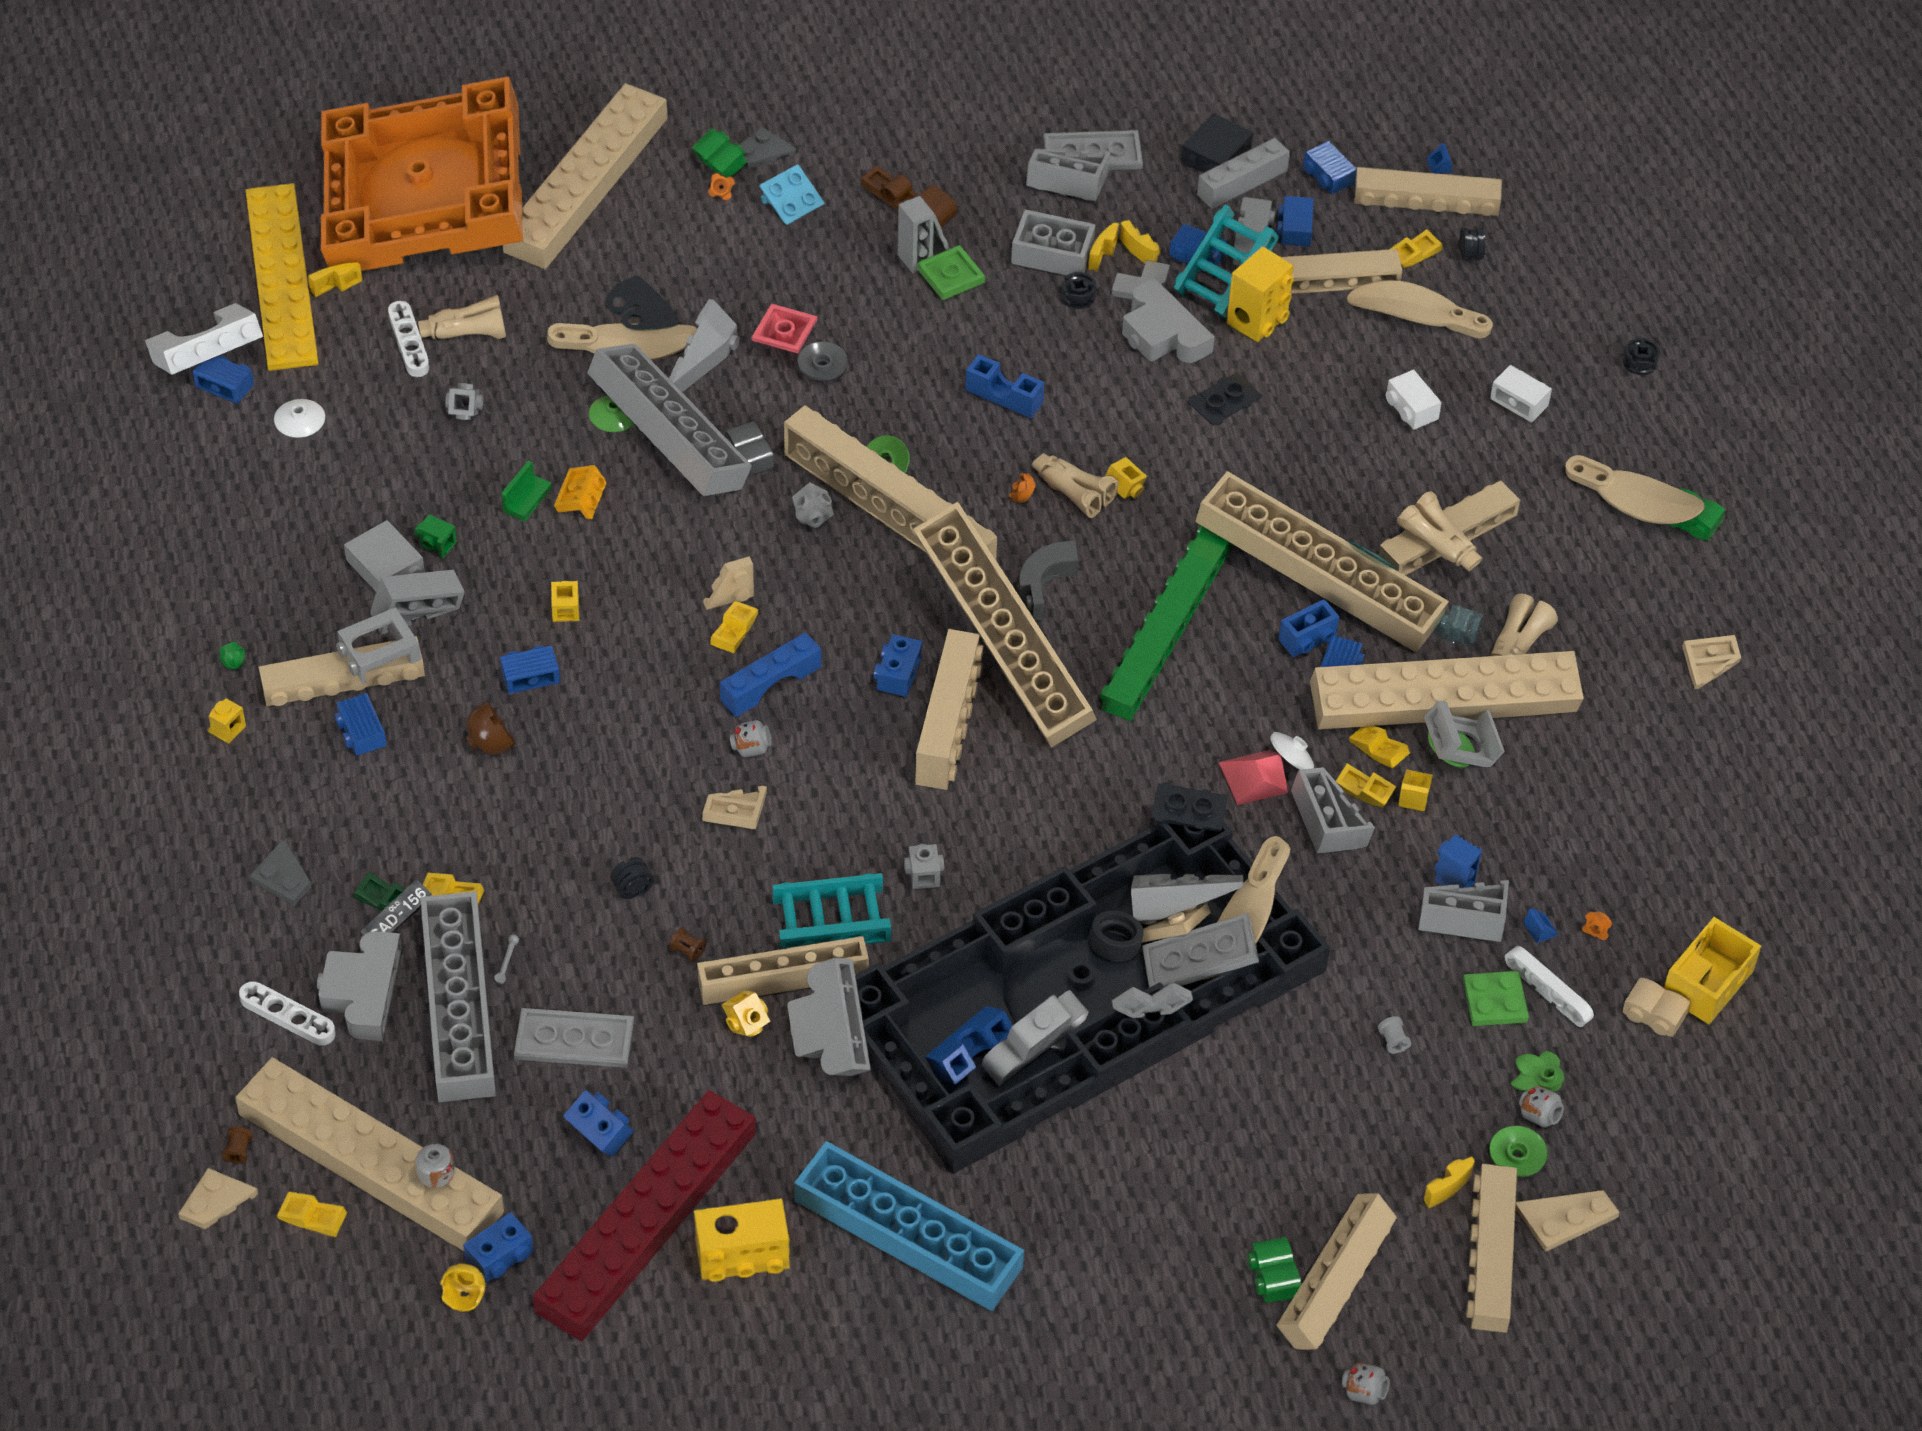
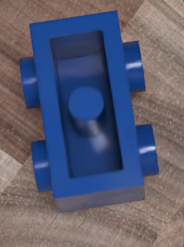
[1279,599,1339,658]
[874,634,923,697]
[563,1090,634,1157]
[463,1212,534,1283]

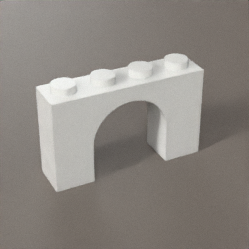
[145,303,263,375]

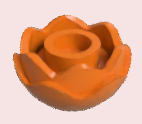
[1008,473,1036,503]

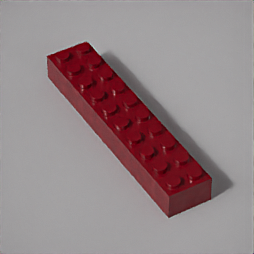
[533,1089,756,1342]

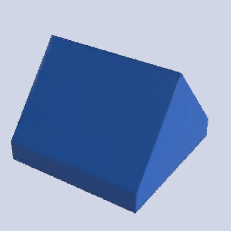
[1426,143,1452,174]
[1523,908,1558,943]

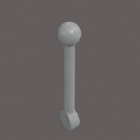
[494,935,519,984]

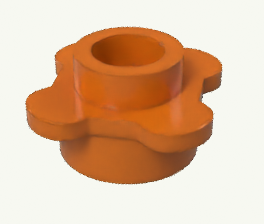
[708,174,735,200]
[1582,912,1612,940]

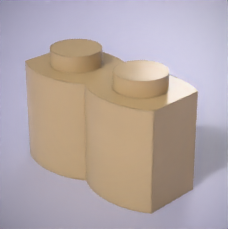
[1623,978,1690,1037]

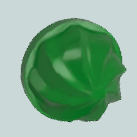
[219,642,245,669]

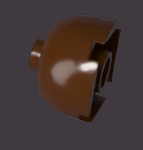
[466,701,516,755]

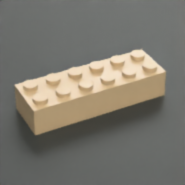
[916,629,984,790]

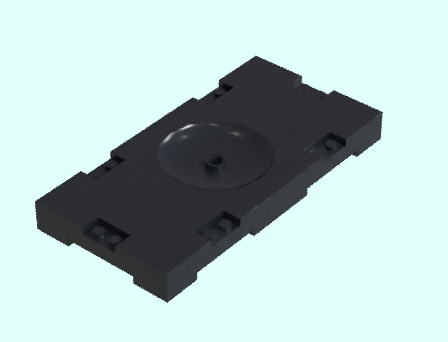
[855,821,1330,1174]

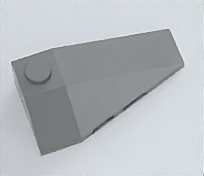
[669,299,740,392]
[1131,874,1243,924]

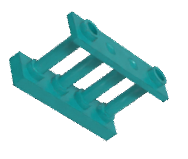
[1174,204,1279,320]
[772,873,891,950]

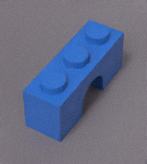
[965,354,1045,418]
[925,1006,1013,1084]

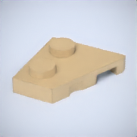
[703,557,754,610]
[1682,635,1741,689]
[702,786,767,829]
[1142,903,1211,942]
[179,1168,258,1229]

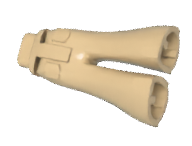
[418,295,506,339]
[1032,453,1119,518]
[1397,491,1483,571]
[1490,594,1558,656]

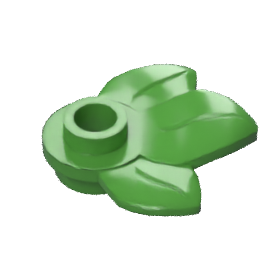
[1511,1051,1564,1092]

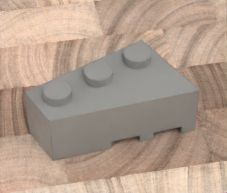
[1026,149,1111,201]
[898,196,949,273]
[1232,197,1276,265]
[370,570,465,635]
[1291,767,1375,854]
[1418,880,1509,942]

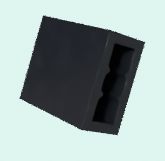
[1181,113,1253,173]

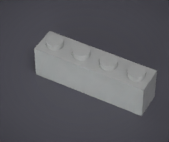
[1197,138,1290,209]

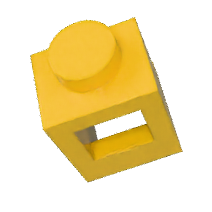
[1105,457,1147,499]
[551,581,579,622]
[208,698,246,744]

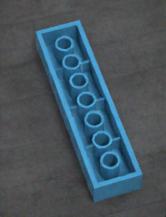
[794,1141,1024,1311]

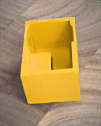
[1227,246,1294,342]
[1664,917,1761,1025]
[694,1199,789,1282]

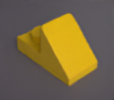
[1398,769,1433,811]

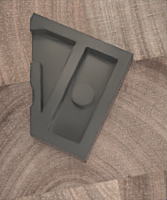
[739,127,796,169]
[250,840,311,906]

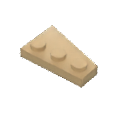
[1515,1190,1620,1252]

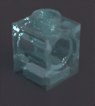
[1440,605,1483,648]

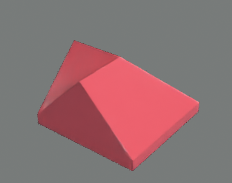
[752,304,817,354]
[1219,750,1288,805]

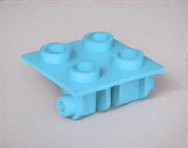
[760,164,825,225]

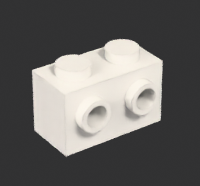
[1490,365,1552,423]
[1386,370,1441,430]

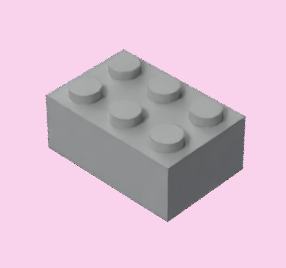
[1011,210,1096,275]

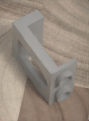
[336,607,421,684]
[1424,700,1505,767]

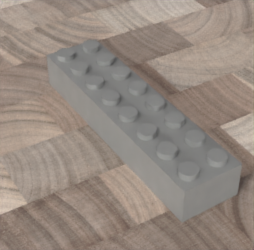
[587,344,752,496]
[420,891,496,1102]

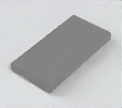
[1043,130,1143,170]
[1142,913,1259,988]
[514,1008,634,1068]

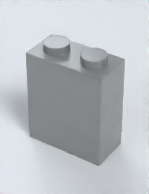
[344,520,425,592]

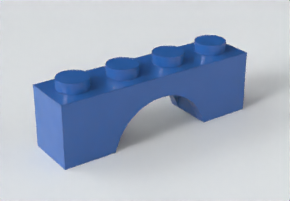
[720,632,821,717]

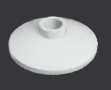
[274,399,325,437]
[1270,732,1314,770]

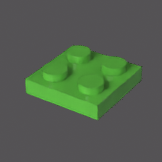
[918,245,985,300]
[1463,971,1529,1026]

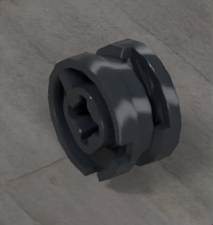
[1459,226,1485,260]
[1062,272,1096,309]
[1623,338,1660,376]
[610,857,654,900]

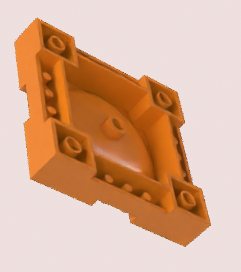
[321,76,523,271]

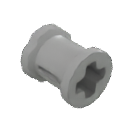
[1378,1016,1411,1054]

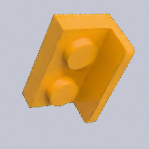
[554,465,606,519]

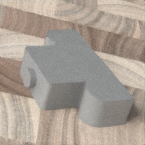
[1122,278,1214,363]
[317,931,402,1041]
[788,958,871,1076]
[982,990,1089,1087]

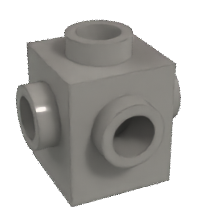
[446,383,483,420]
[792,483,834,528]
[904,844,944,889]

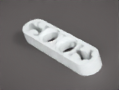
[388,301,429,377]
[1505,946,1594,1027]
[239,982,335,1045]

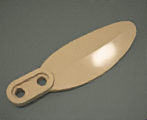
[1347,281,1493,338]
[547,323,697,360]
[1566,455,1705,524]
[1205,836,1290,979]

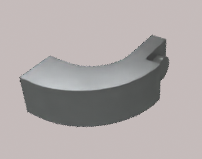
[1019,541,1079,620]

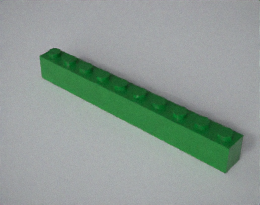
[1100,525,1234,721]

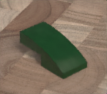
[353,872,405,911]

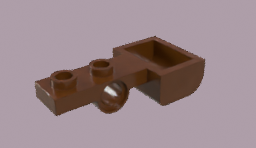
[860,166,957,228]

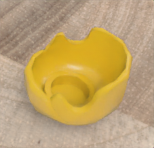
[440,1263,486,1312]

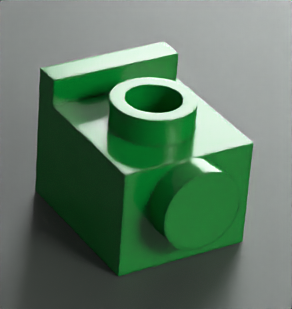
[414,515,457,559]

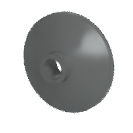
[798,342,848,380]

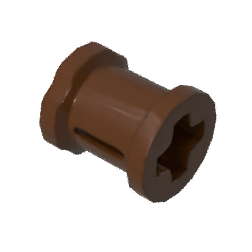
[669,927,706,962]
[221,1126,253,1164]

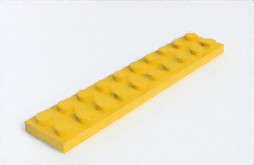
[246,183,319,371]

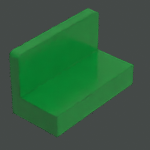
[501,461,552,522]

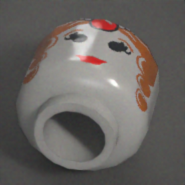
[730,720,771,757]
[1519,1086,1564,1128]
[415,1144,455,1188]
[1342,1362,1389,1405]

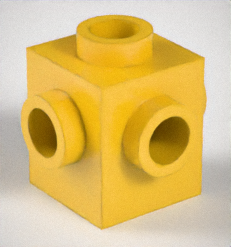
[721,990,770,1037]

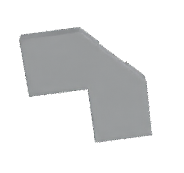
[1112,260,1170,299]
[1112,983,1193,1018]

